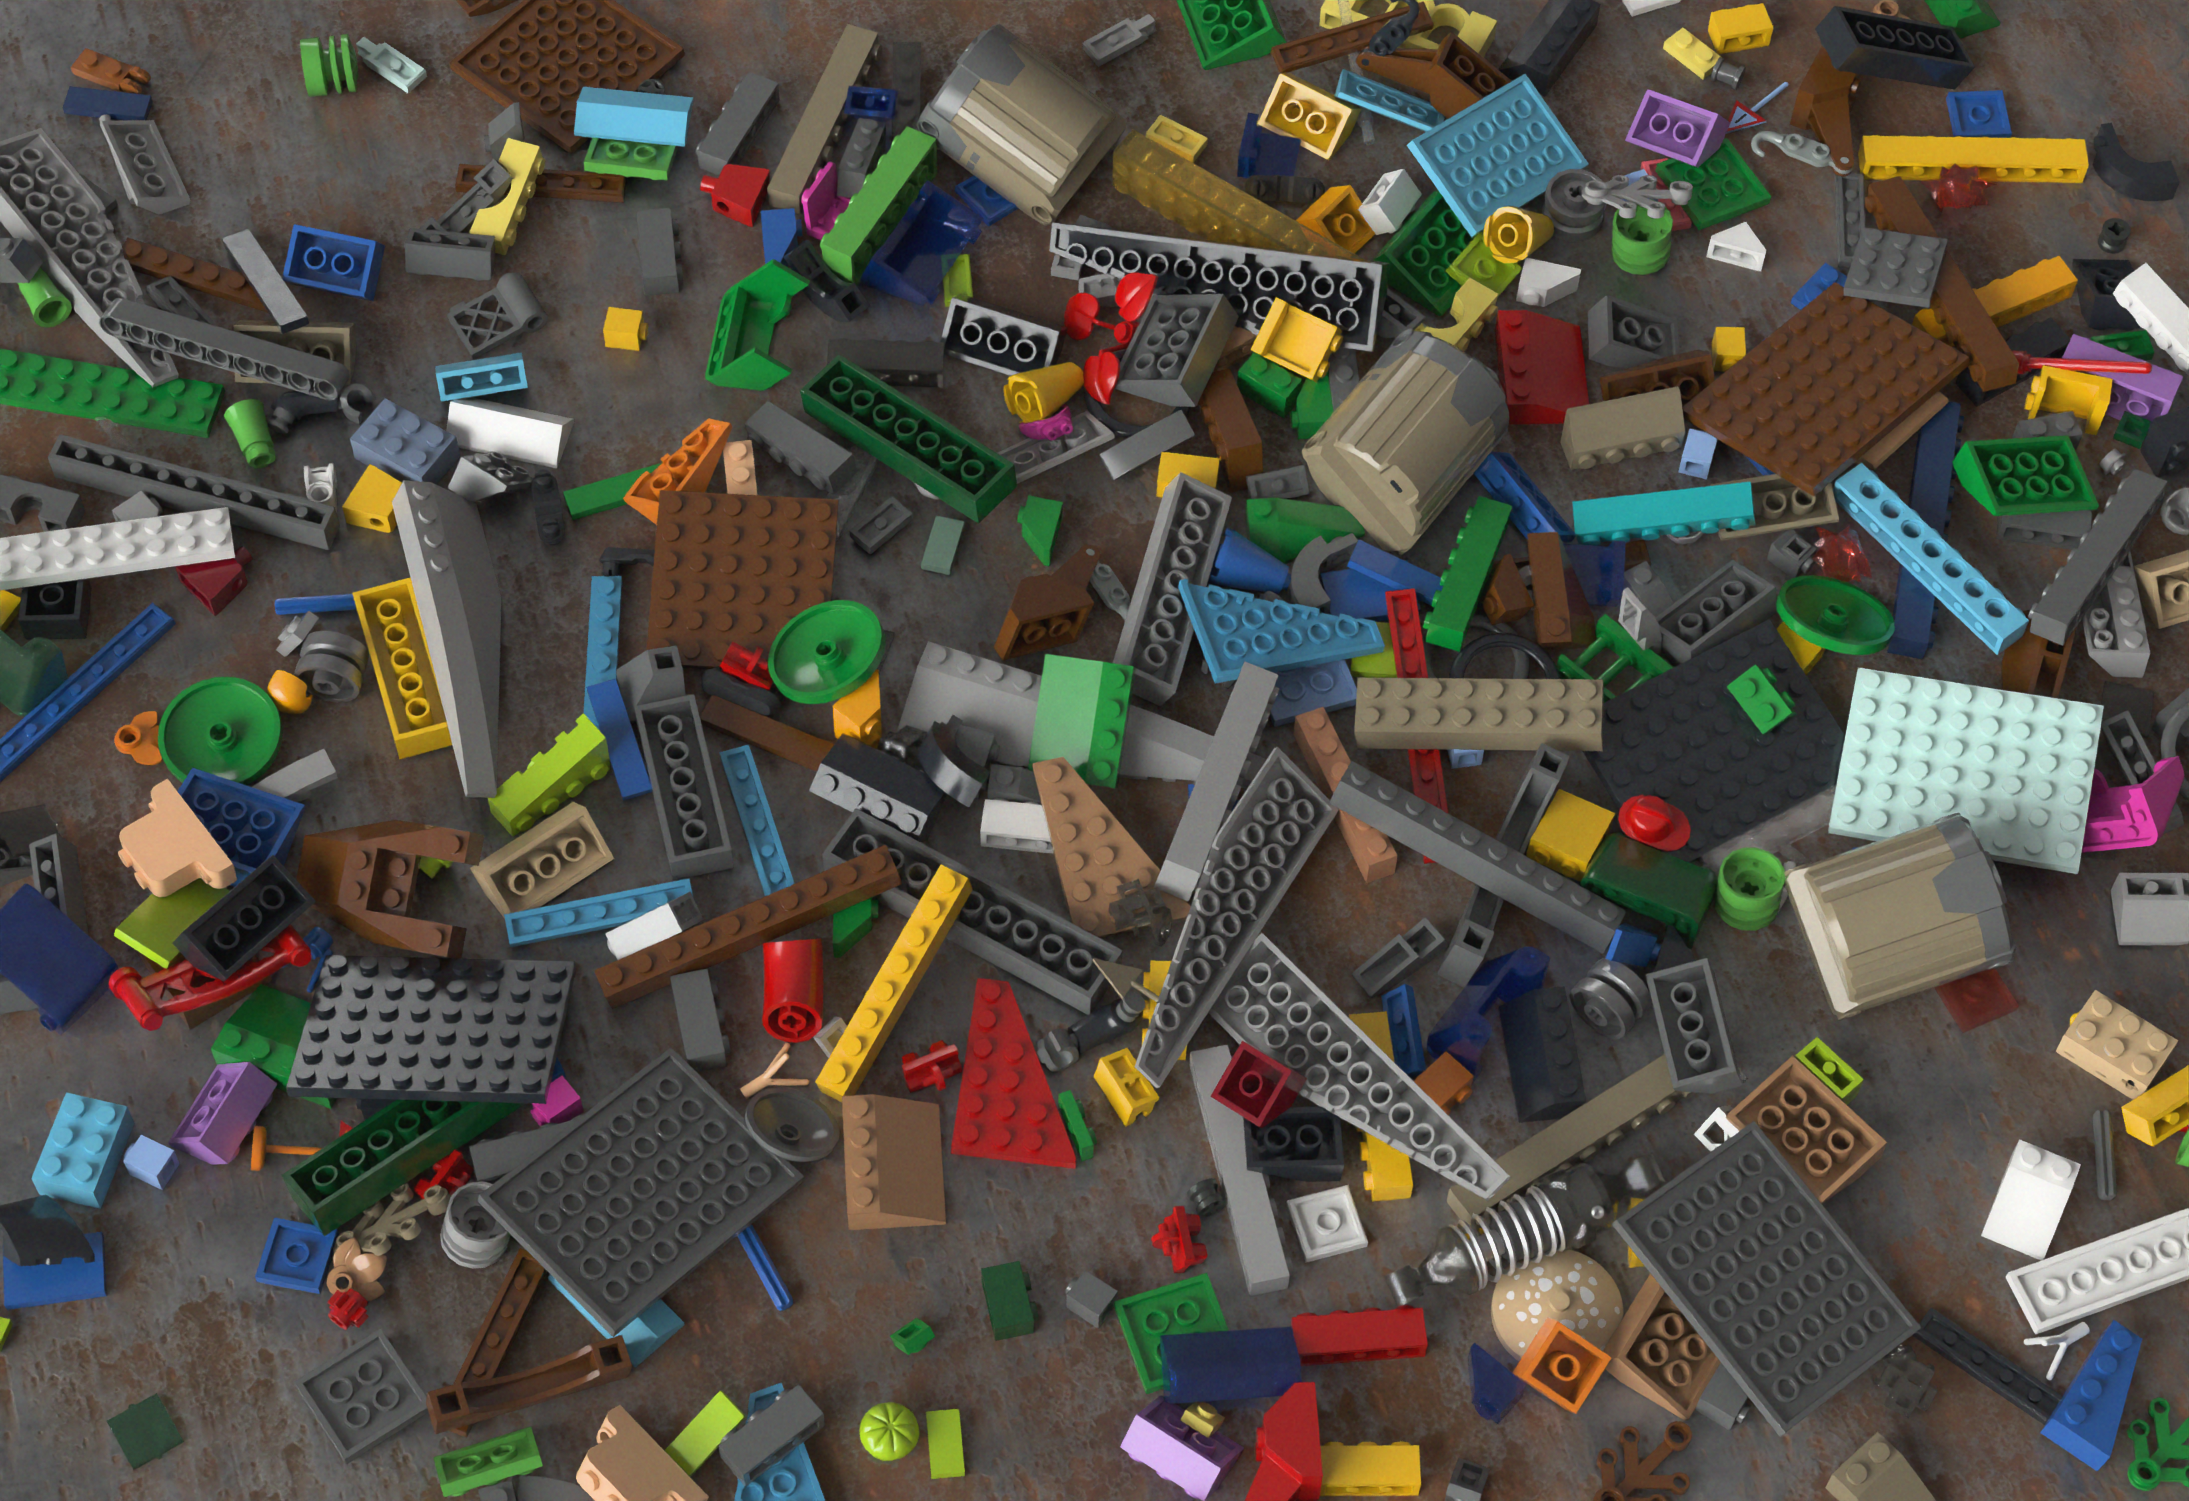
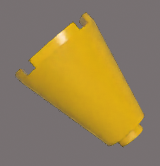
[1483,206,1554,263]
[1003,362,1084,424]

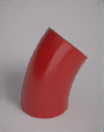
[762,938,823,1043]

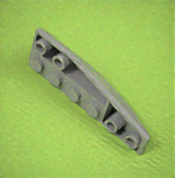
[2082,551,2150,678]
[2111,873,2189,945]

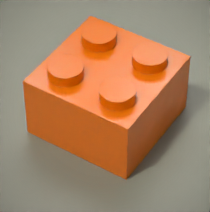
[1512,1317,1612,1414]

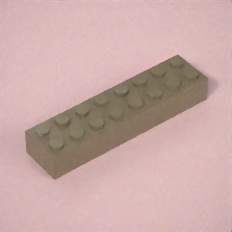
[1354,678,1604,751]

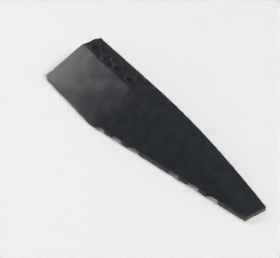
[1049,222,1391,352]

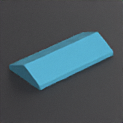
[1334,69,1444,132]
[574,87,694,147]
[548,1274,685,1368]

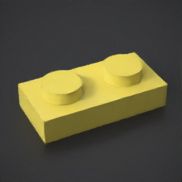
[1663,27,1722,80]
[1146,115,1208,163]

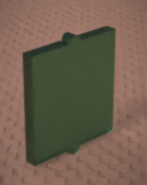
[107,1393,184,1470]

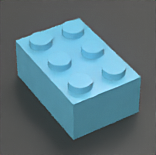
[31,1092,134,1209]

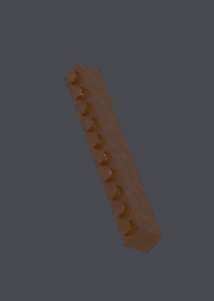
[1865,176,2019,392]
[594,845,902,1009]

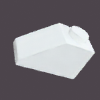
[1516,258,1581,307]

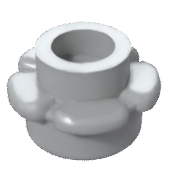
[2099,449,2126,475]

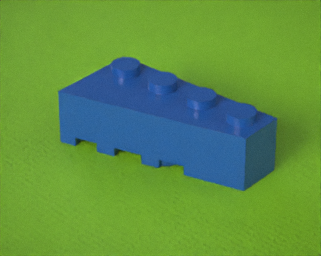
[2040,1320,2142,1471]

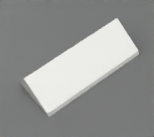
[446,397,574,469]

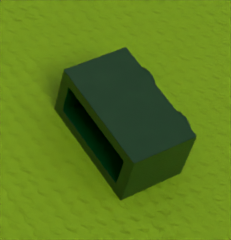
[981,1261,1039,1341]

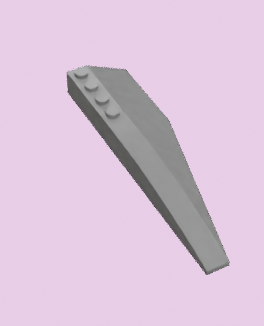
[392,480,501,798]
[1135,747,1339,1088]
[1208,933,1511,1201]

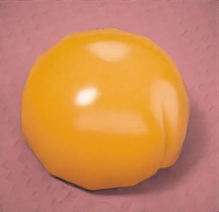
[267,670,313,714]

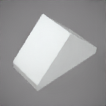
[1706,222,1767,272]

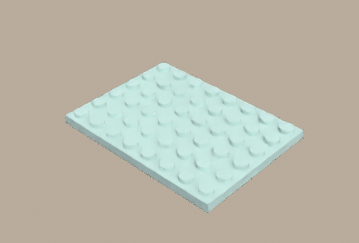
[1828,668,2104,874]

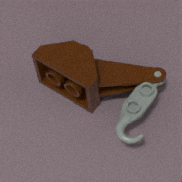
[1751,46,1862,177]
[994,544,1130,661]

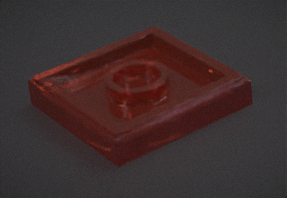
[1934,969,2019,1033]

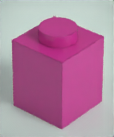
[530,1075,584,1126]

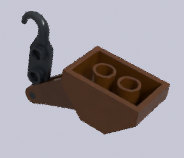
[1356,0,1512,119]

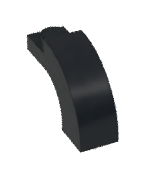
[784,239,870,322]

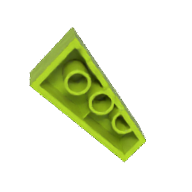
[488,713,611,837]

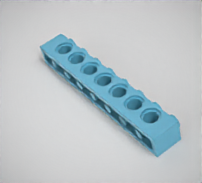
[1833,463,2029,655]

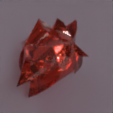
[1919,163,1997,213]
[1812,525,1872,583]

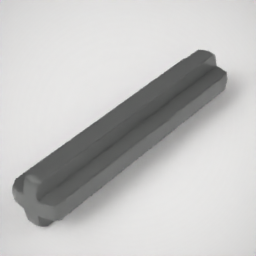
[2093,1110,2117,1201]

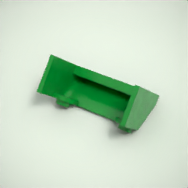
[705,259,810,391]

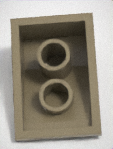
[1825,1431,1936,1501]

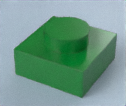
[890,1318,935,1355]

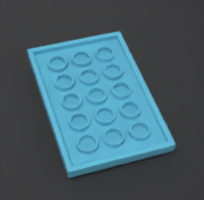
[1407,74,1589,238]

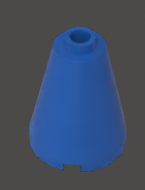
[1207,528,1291,594]

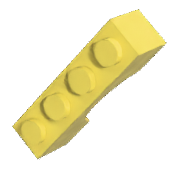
[469,138,545,255]
[1422,278,1499,352]

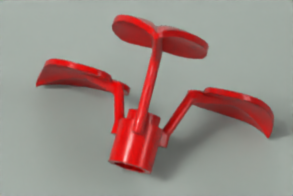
[1064,273,1158,405]

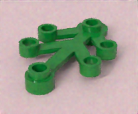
[2127,1397,2189,1491]

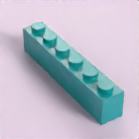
[1572,481,1756,547]

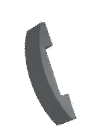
[419,159,513,233]

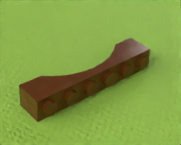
[426,1335,632,1434]

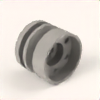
[440,1181,511,1269]

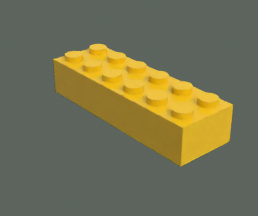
[352,577,452,759]

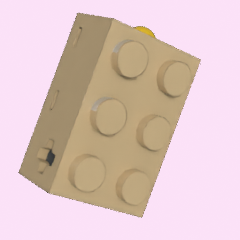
[2056,990,2178,1099]

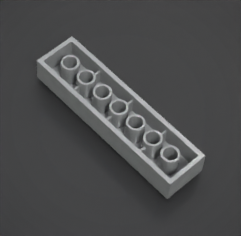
[1113,472,1232,706]
[1154,662,1280,901]

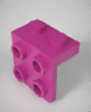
[801,161,851,240]

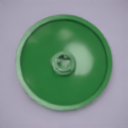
[1776,575,1895,655]
[768,600,886,704]
[158,677,283,785]

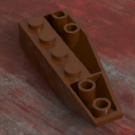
[2001,610,2077,698]

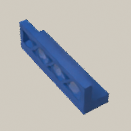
[1473,451,1576,542]

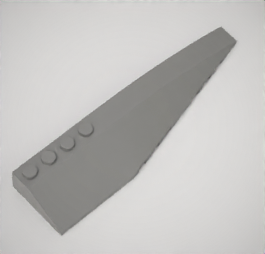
[0,128,179,387]
[897,641,1267,788]

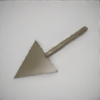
[1092,958,1159,1002]

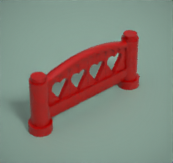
[109,924,312,1031]

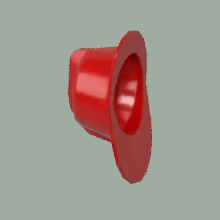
[1618,795,1691,852]

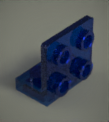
[1237,112,1301,178]
[1563,541,1625,607]

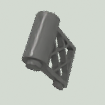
[446,272,548,360]

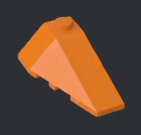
[623,418,733,525]

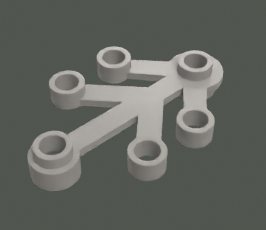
[1582,175,1693,218]

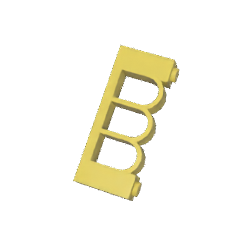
[1319,0,1497,58]

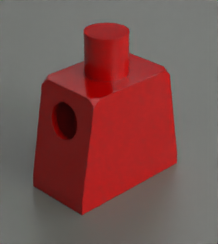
[700,164,771,227]

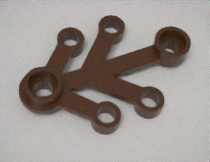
[1593,1421,1692,1501]

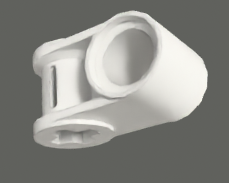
[304,463,337,512]

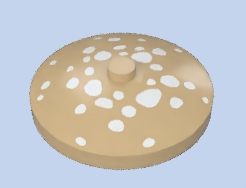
[1491,1249,1623,1361]

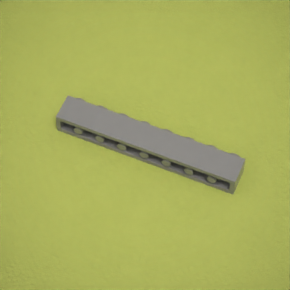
[1189,1045,1294,1296]

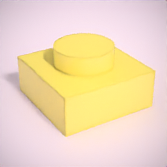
[1180,1400,1225,1438]

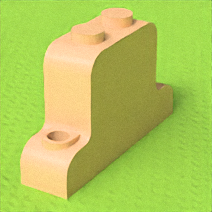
[118,779,237,897]
[576,1405,709,1501]

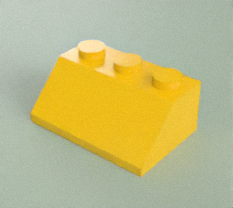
[1258,73,1362,160]

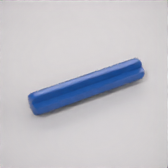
[275,594,357,615]
[737,1225,793,1311]

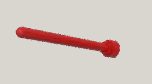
[2013,351,2153,374]

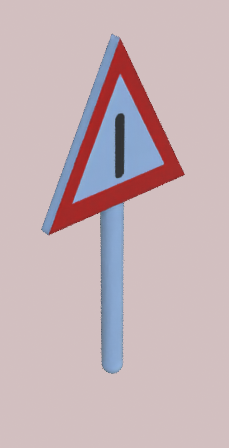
[1726,82,1789,134]

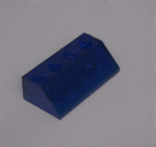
[1160,1326,1302,1404]

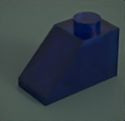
[844,86,899,123]
[1467,1343,1526,1424]

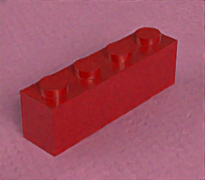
[1290,1305,1428,1367]

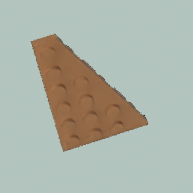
[1032,757,1191,938]

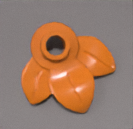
[114,711,162,765]

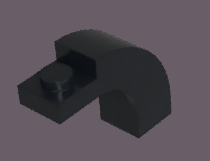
[2092,123,2179,201]
[919,715,990,807]

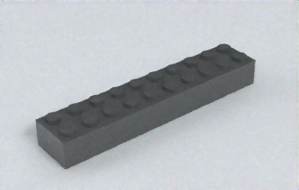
[822,808,1123,1015]

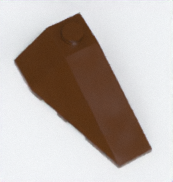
[1600,349,1715,407]
[1527,532,1596,650]

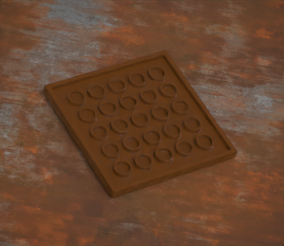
[450,0,685,154]
[647,490,839,669]

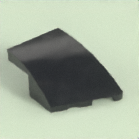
[0,1195,95,1266]

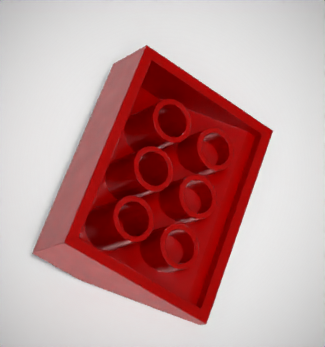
[1494,310,1589,424]

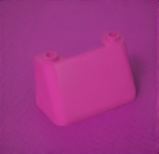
[2081,756,2185,853]

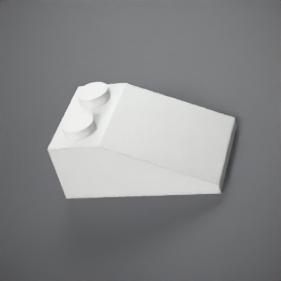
[1981,1139,2081,1261]

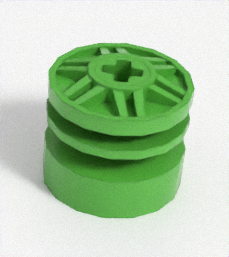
[300,34,359,97]
[1611,199,1673,275]
[1714,848,1785,930]

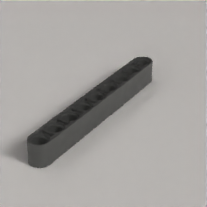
[99,298,350,400]

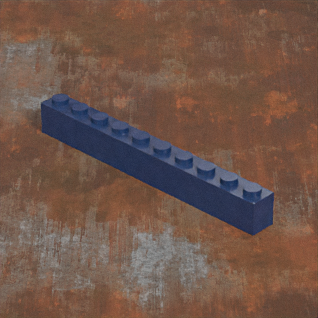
[1887,401,1964,659]

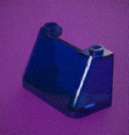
[859,180,984,306]
[0,883,118,1035]
[1427,946,1550,1082]

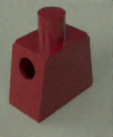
[175,546,253,616]

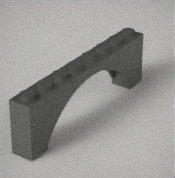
[1437,743,1570,988]

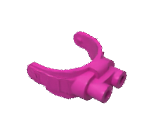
[1019,405,1073,441]

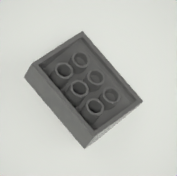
[1114,294,1239,407]

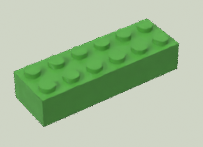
[820,126,937,286]

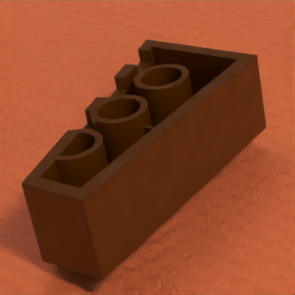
[1197,369,1263,493]

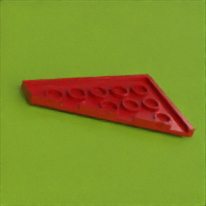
[951,978,1076,1169]

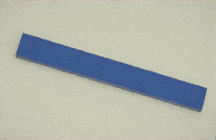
[0,603,175,782]

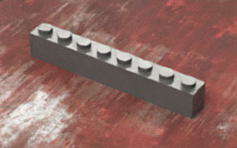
[2028,469,2168,646]

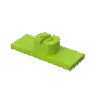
[665,1390,747,1477]

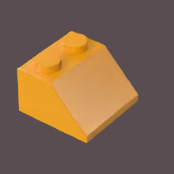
[1295,185,1375,258]
[833,669,882,748]

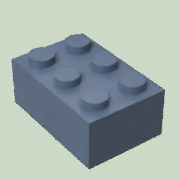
[350,398,460,485]

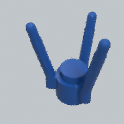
[270,926,334,993]

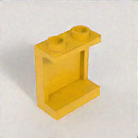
[1251,297,1343,383]
[2024,365,2113,435]
[1526,789,1615,882]

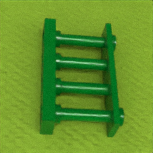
[1557,614,1674,703]

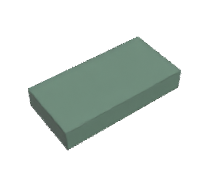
[921,516,965,575]

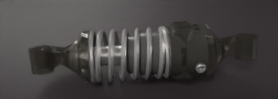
[1384,1152,1666,1307]

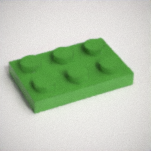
[584,138,678,180]
[433,1427,543,1497]

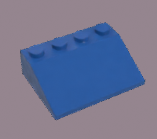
[178,768,305,887]

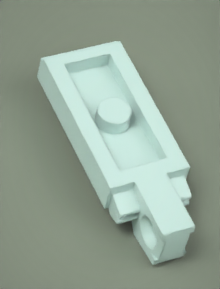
[356,37,427,93]

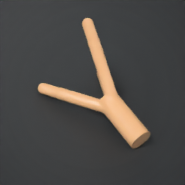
[740,1043,809,1099]

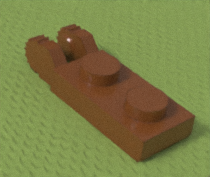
[71,48,151,94]

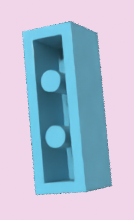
[435,353,528,401]

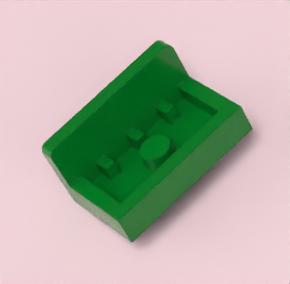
[1727,664,1797,735]

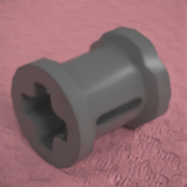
[1710,57,1746,90]

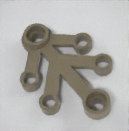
[333,1183,451,1256]

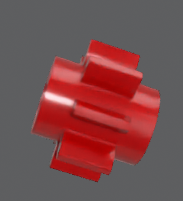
[328,1288,369,1330]

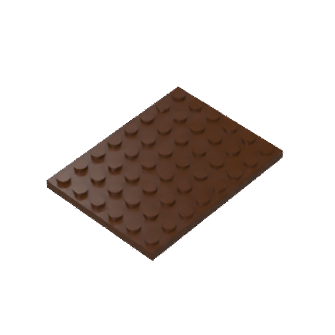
[1682,282,1969,496]

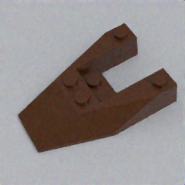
[296,820,485,959]

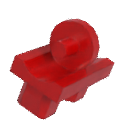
[719,641,773,691]
[902,1040,963,1093]
[414,1150,474,1216]
[1151,1206,1208,1273]

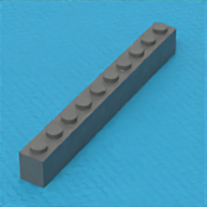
[48,434,340,550]
[1329,761,1626,953]

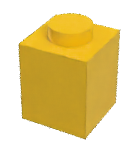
[603,307,648,351]
[1712,327,1746,372]

